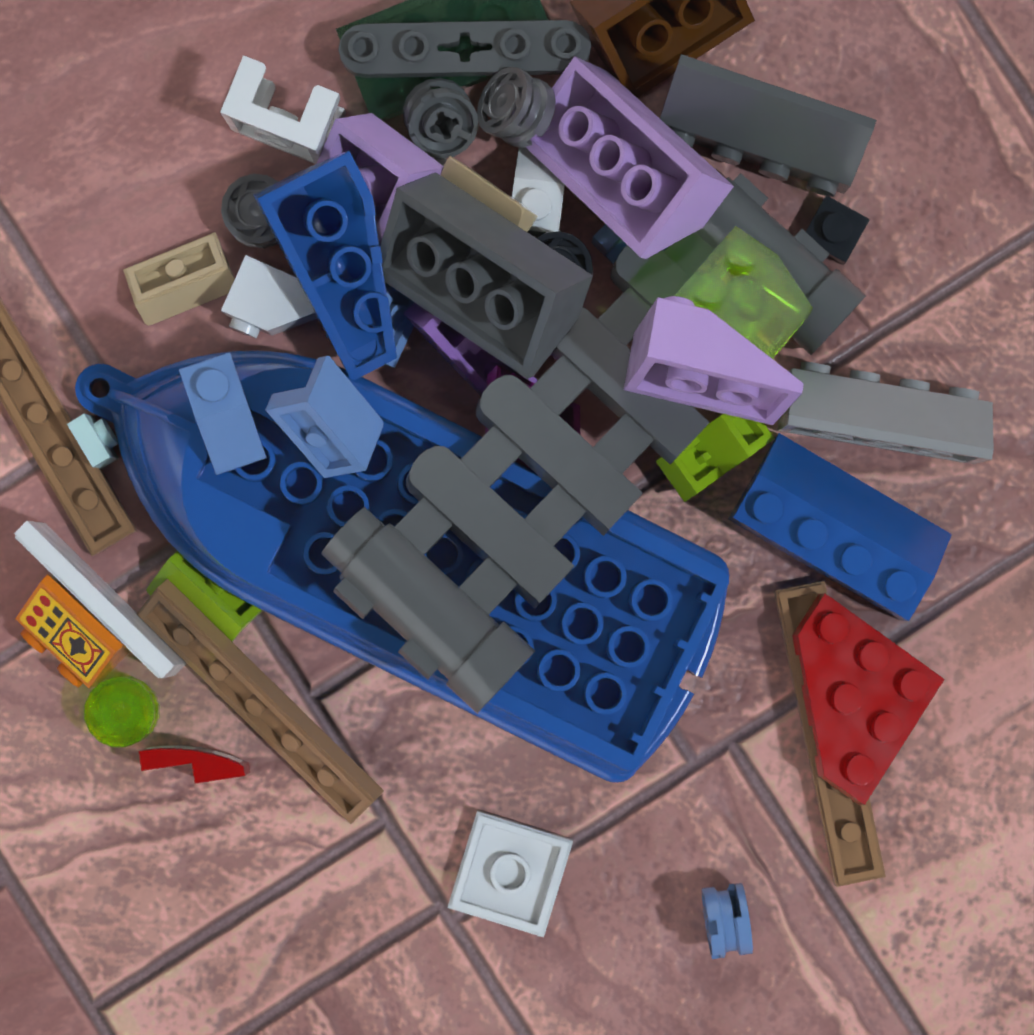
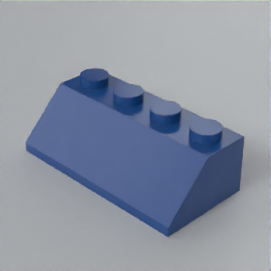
[728,433,952,621]

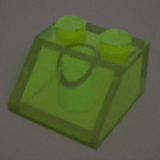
[675,226,813,359]

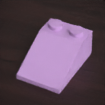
[317,113,444,245]
[624,296,804,425]

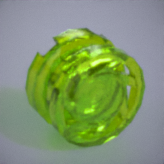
[84,676,160,747]

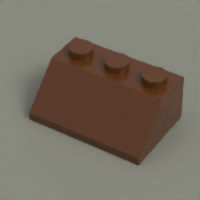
[569,0,755,97]

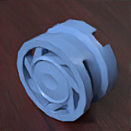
[701,883,753,959]

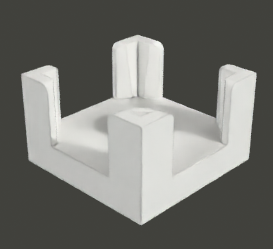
[220,55,346,164]

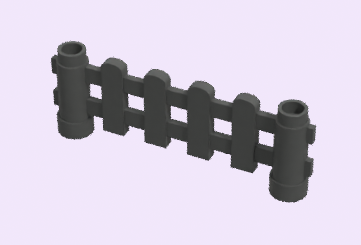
[321,173,866,714]

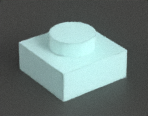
[67,414,119,469]

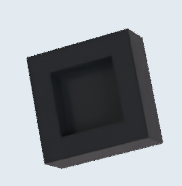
[805,195,870,265]

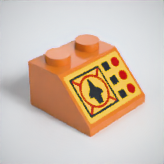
[15,574,130,688]

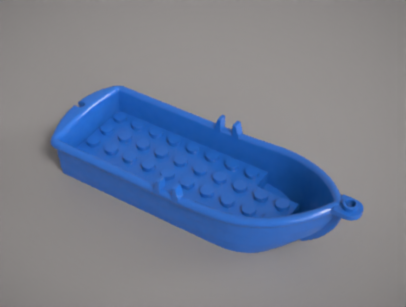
[75,351,730,783]

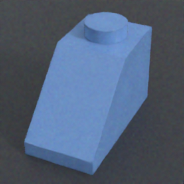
[179,352,266,475]

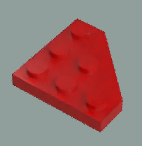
[792,593,945,805]

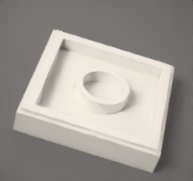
[447,810,573,937]

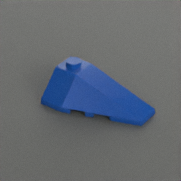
[253,151,397,381]

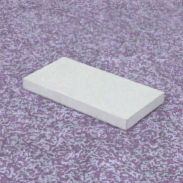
[14,521,187,679]

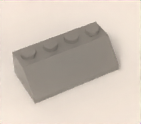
[777,362,994,465]

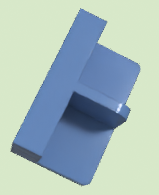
[265,356,383,478]

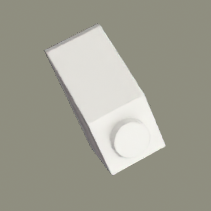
[512,147,565,238]
[221,255,318,339]

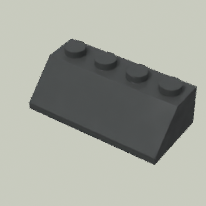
[660,54,877,197]
[380,172,593,379]

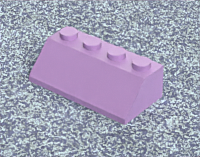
[526,56,734,259]

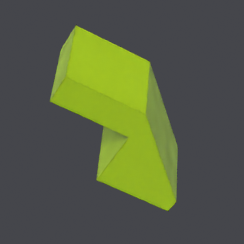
[656,414,775,502]

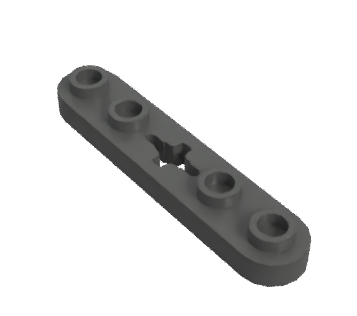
[338,20,591,78]

